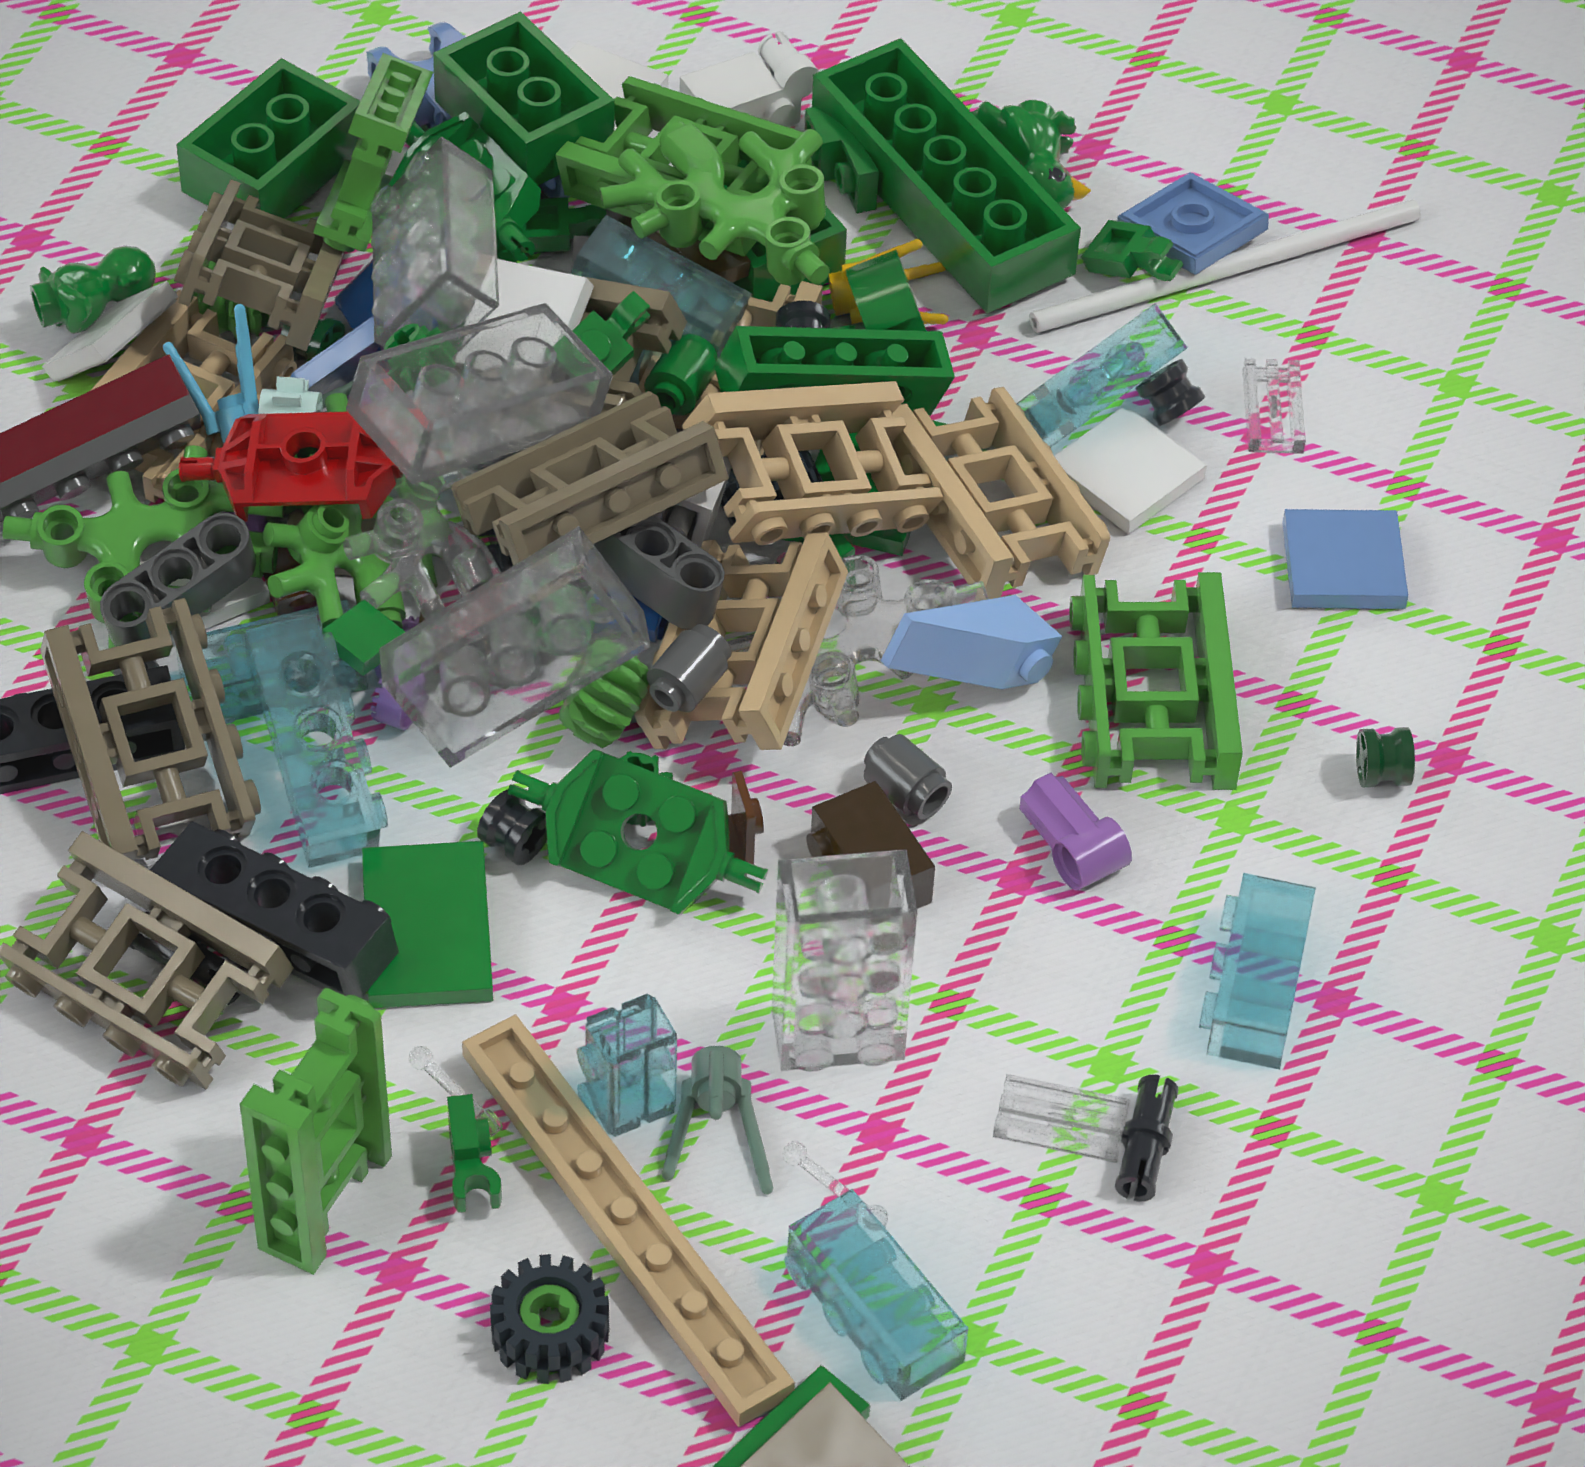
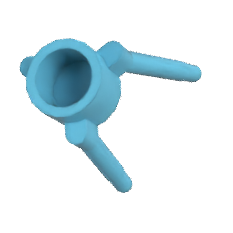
[163,304,259,445]

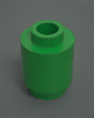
[644,334,717,416]

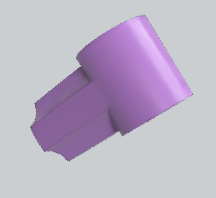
[1019,773,1132,890]

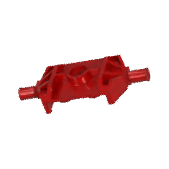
[179,411,439,522]

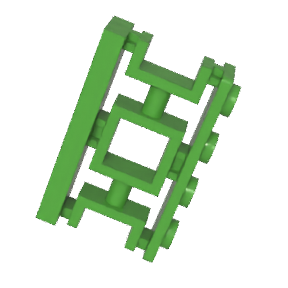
[313,53,433,252]
[555,76,812,256]
[1069,572,1243,790]
[239,988,392,1275]

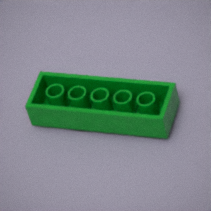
[812,38,1081,314]

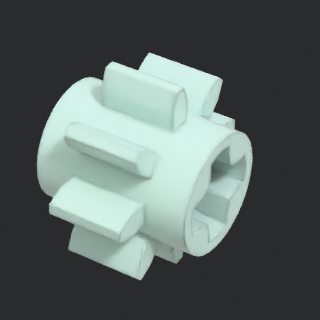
[258,376,323,414]

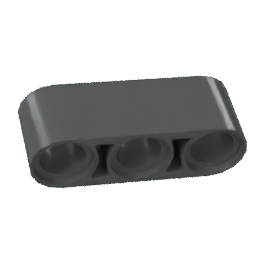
[100,513,256,647]
[576,515,725,630]

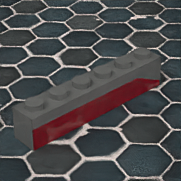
[0,354,201,523]

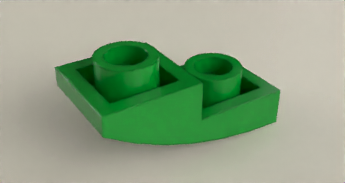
[802,107,879,214]

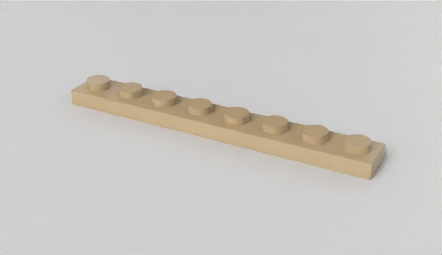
[462,1014,795,1427]

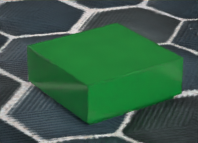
[321,599,406,676]

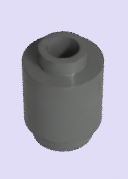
[647,624,732,712]
[864,734,952,820]

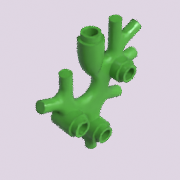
[600,121,830,285]
[263,393,474,628]
[3,445,286,647]

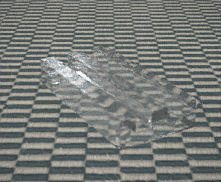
[1243,358,1306,454]
[993,1074,1130,1163]

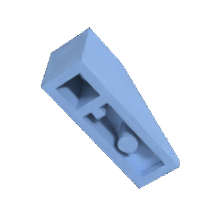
[881,595,1062,689]

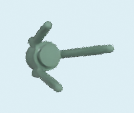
[662,1046,773,1195]

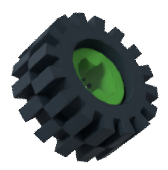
[490,1254,609,1384]

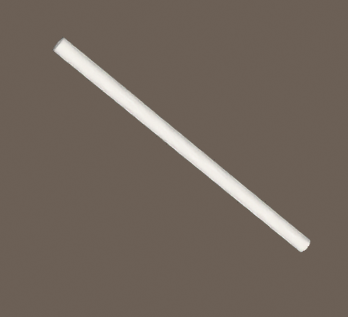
[1029,199,1421,333]

